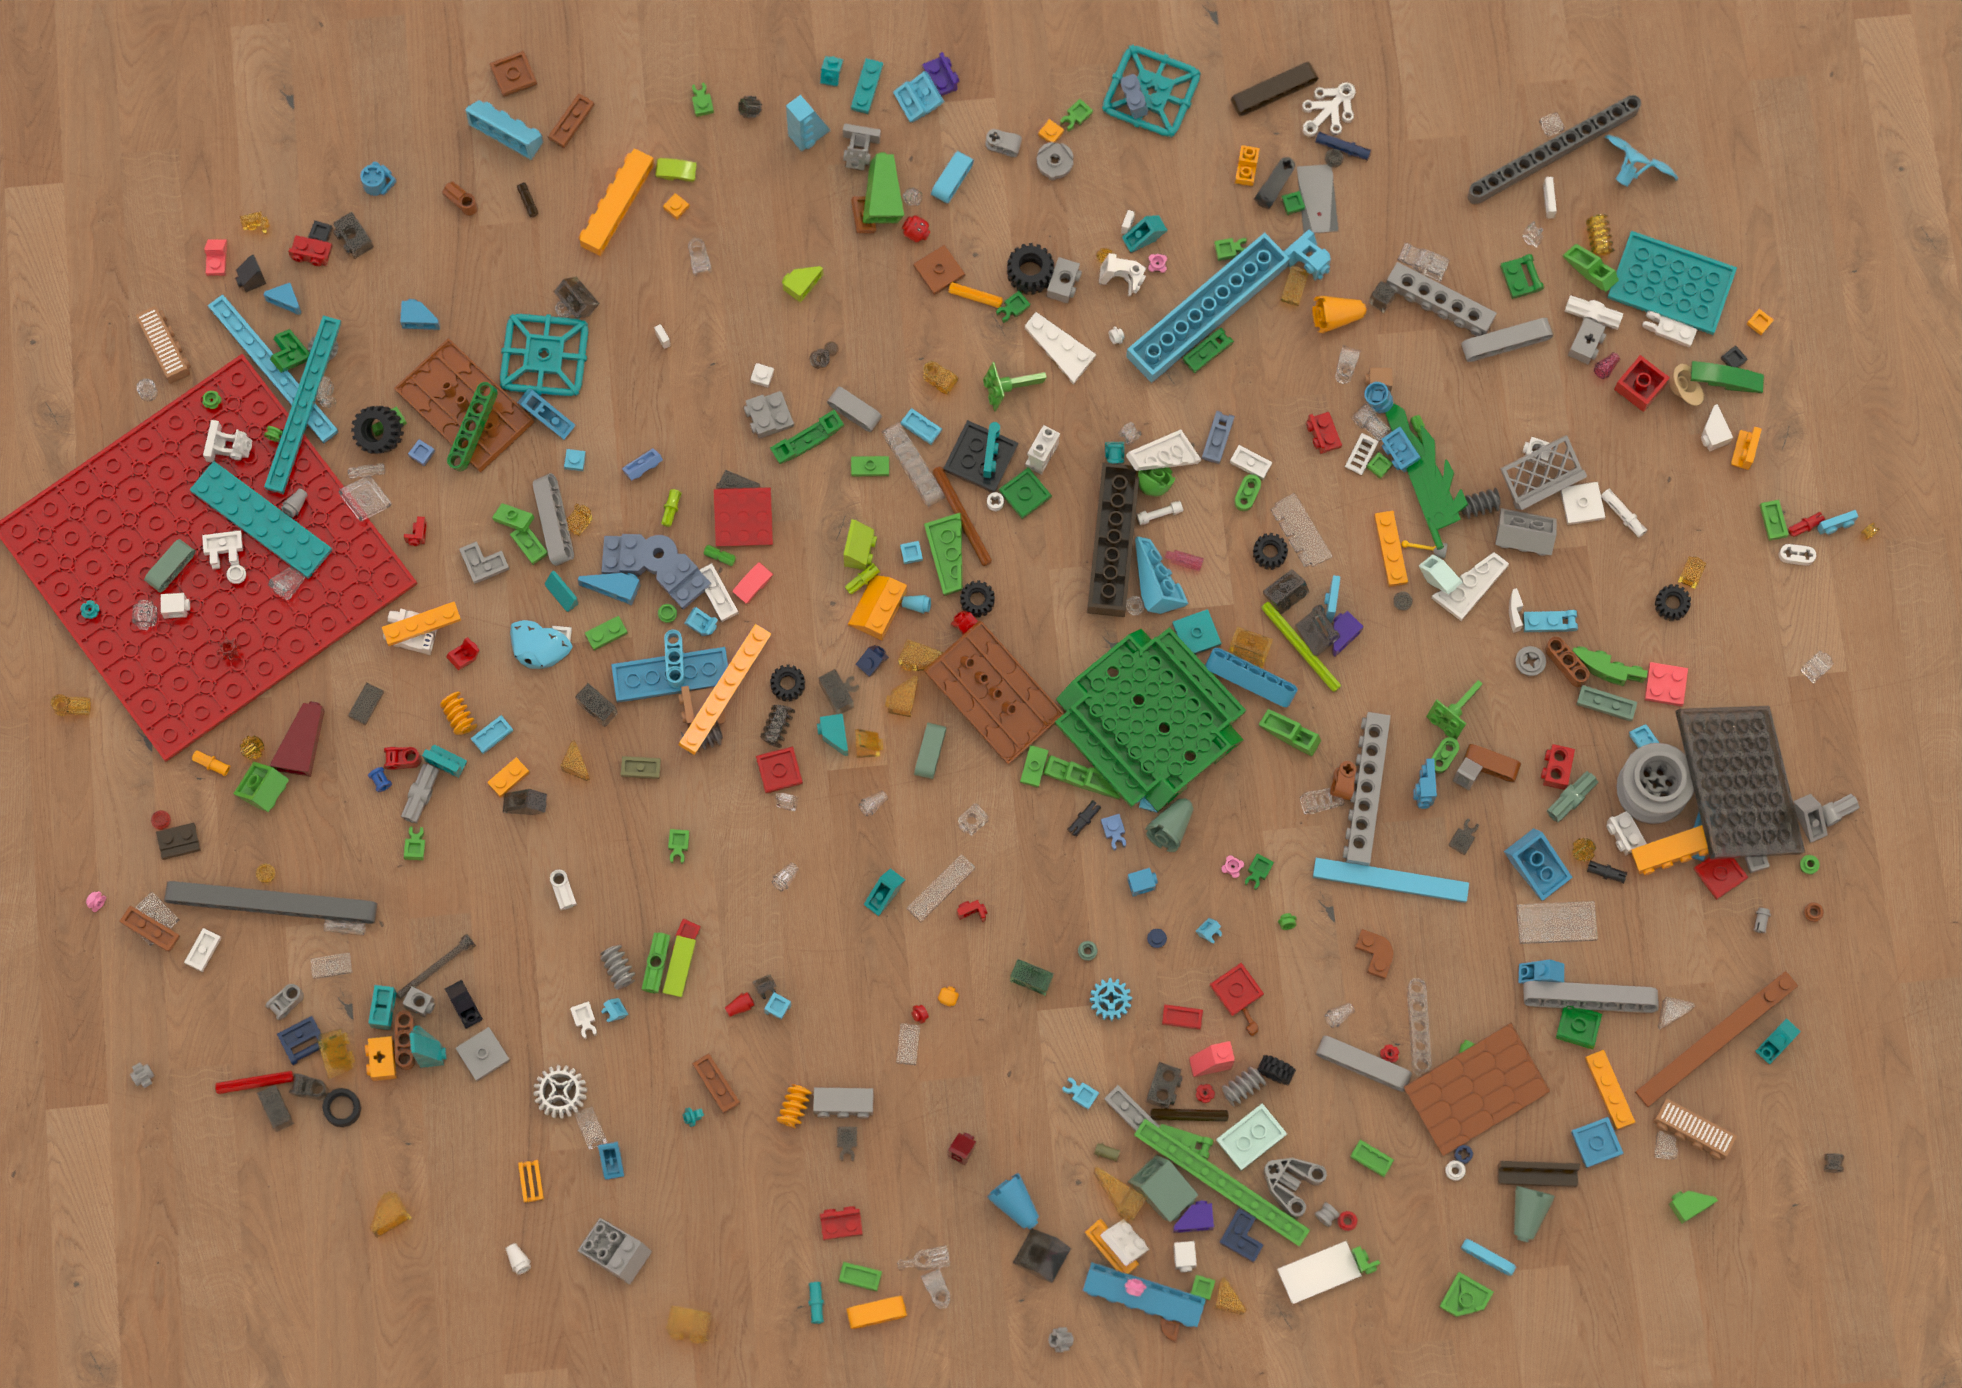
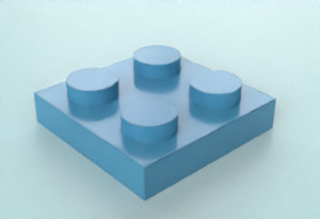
[1571,1117,1624,1168]

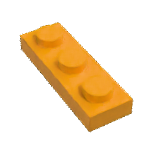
[1085,1219,1139,1274]

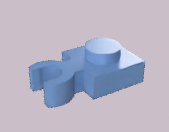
[1101,814,1126,850]

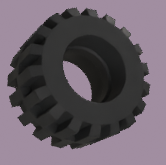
[1007,243,1054,295]
[351,406,404,454]

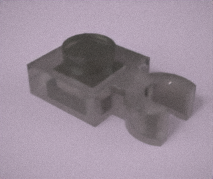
[1448,819,1479,855]
[837,1127,857,1162]

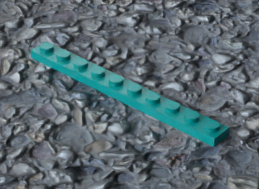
[264,315,342,494]

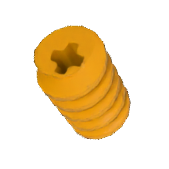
[440,691,477,735]
[777,1084,812,1129]

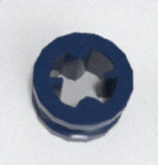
[1454,1145,1473,1164]

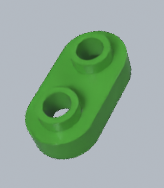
[1234,474,1261,511]
[1431,737,1459,773]

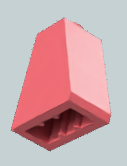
[1189,1041,1235,1077]

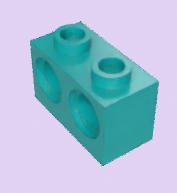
[368,985,397,1030]

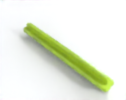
[1261,602,1341,692]

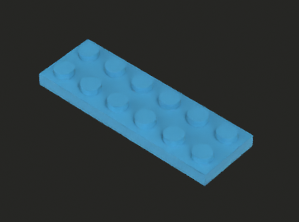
[611,647,728,703]

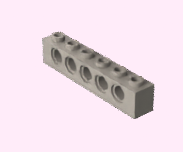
[1385,262,1497,336]

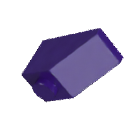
[1332,611,1364,657]
[1173,1201,1214,1233]

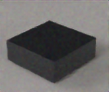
[308,220,333,242]
[1721,346,1748,368]

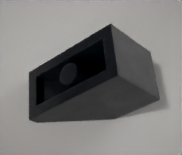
[235,254,266,292]

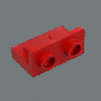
[288,235,332,267]
[1306,411,1342,454]
[820,1206,863,1240]

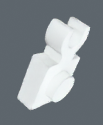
[570,1002,597,1039]

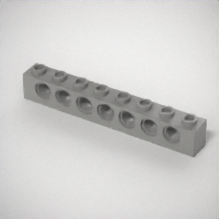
[1343,712,1391,866]

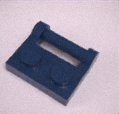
[277,1016,328,1065]

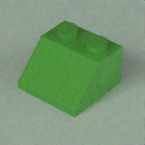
[233,762,289,812]

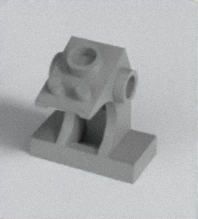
[843,123,881,170]

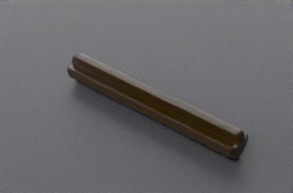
[1150,1109,1228,1122]

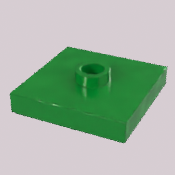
[999,467,1052,519]
[1555,1005,1602,1050]

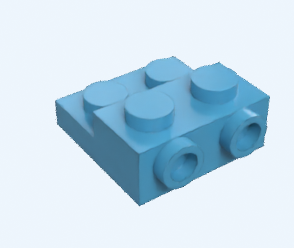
[1413,759,1437,809]

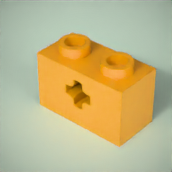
[365,1036,397,1081]

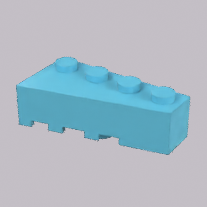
[786,95,831,151]

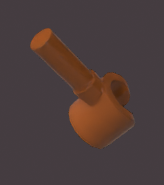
[1242,1008,1259,1036]

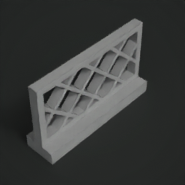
[1500,435,1587,510]

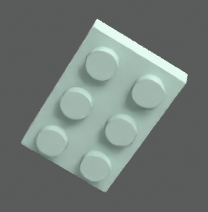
[1216,1103,1287,1171]

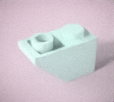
[1419,554,1463,594]

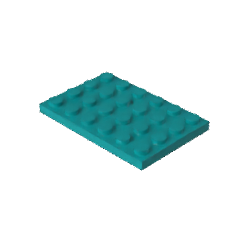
[1607,231,1737,335]

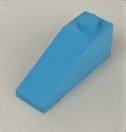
[517,388,576,440]
[578,573,641,605]

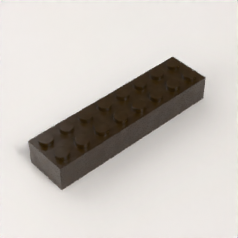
[1087,463,1139,617]

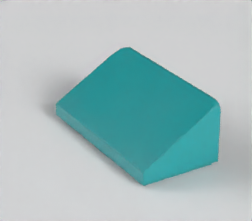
[545,571,578,612]

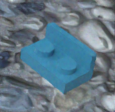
[1382,427,1421,473]

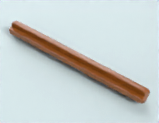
[933,467,992,566]

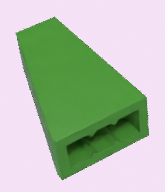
[863,152,904,223]

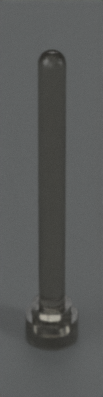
[396,933,476,999]

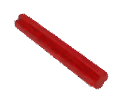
[215,1071,294,1094]

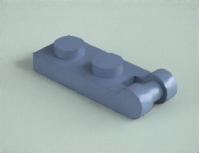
[1202,411,1235,464]

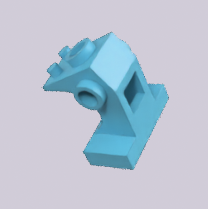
[1284,230,1331,281]

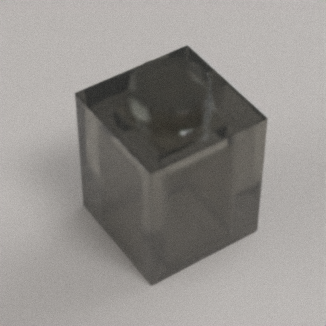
[1369,281,1397,313]

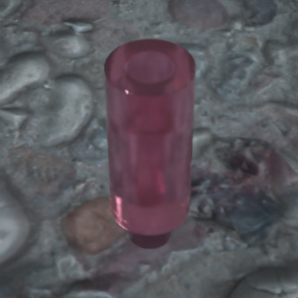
[1165,550,1204,571]

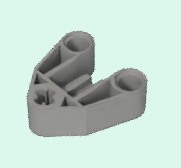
[1263,1158,1327,1219]

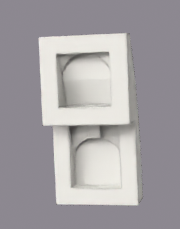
[1509,588,1523,633]

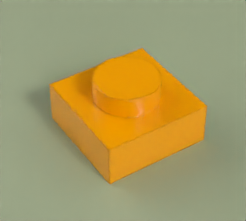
[1038,119,1064,143]
[663,193,689,220]
[1746,309,1774,336]

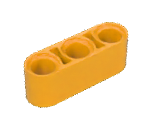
[846,1296,907,1329]

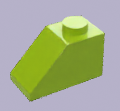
[782,266,824,303]

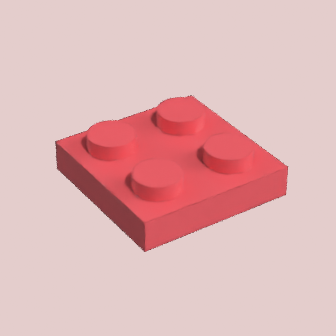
[1644,662,1688,706]

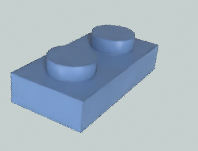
[622,448,663,481]

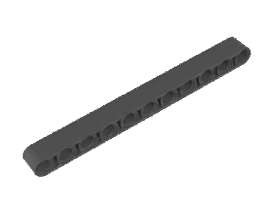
[1467,95,1641,204]
[164,881,378,924]

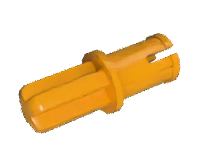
[192,750,230,776]

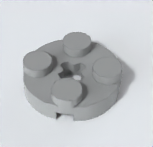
[1036,142,1073,180]

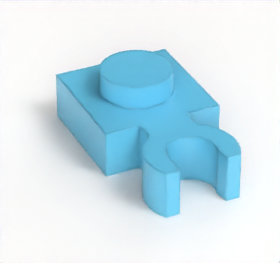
[1062,1078,1099,1110]

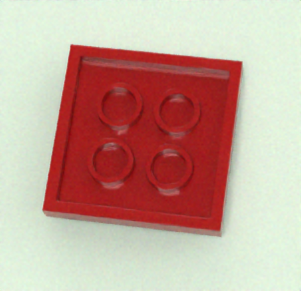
[714,487,773,546]

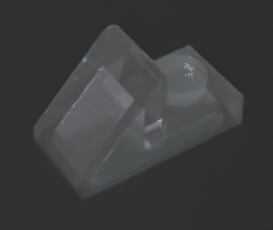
[268,567,305,600]

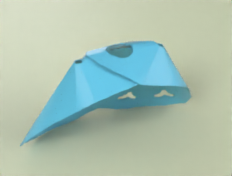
[510,620,573,669]

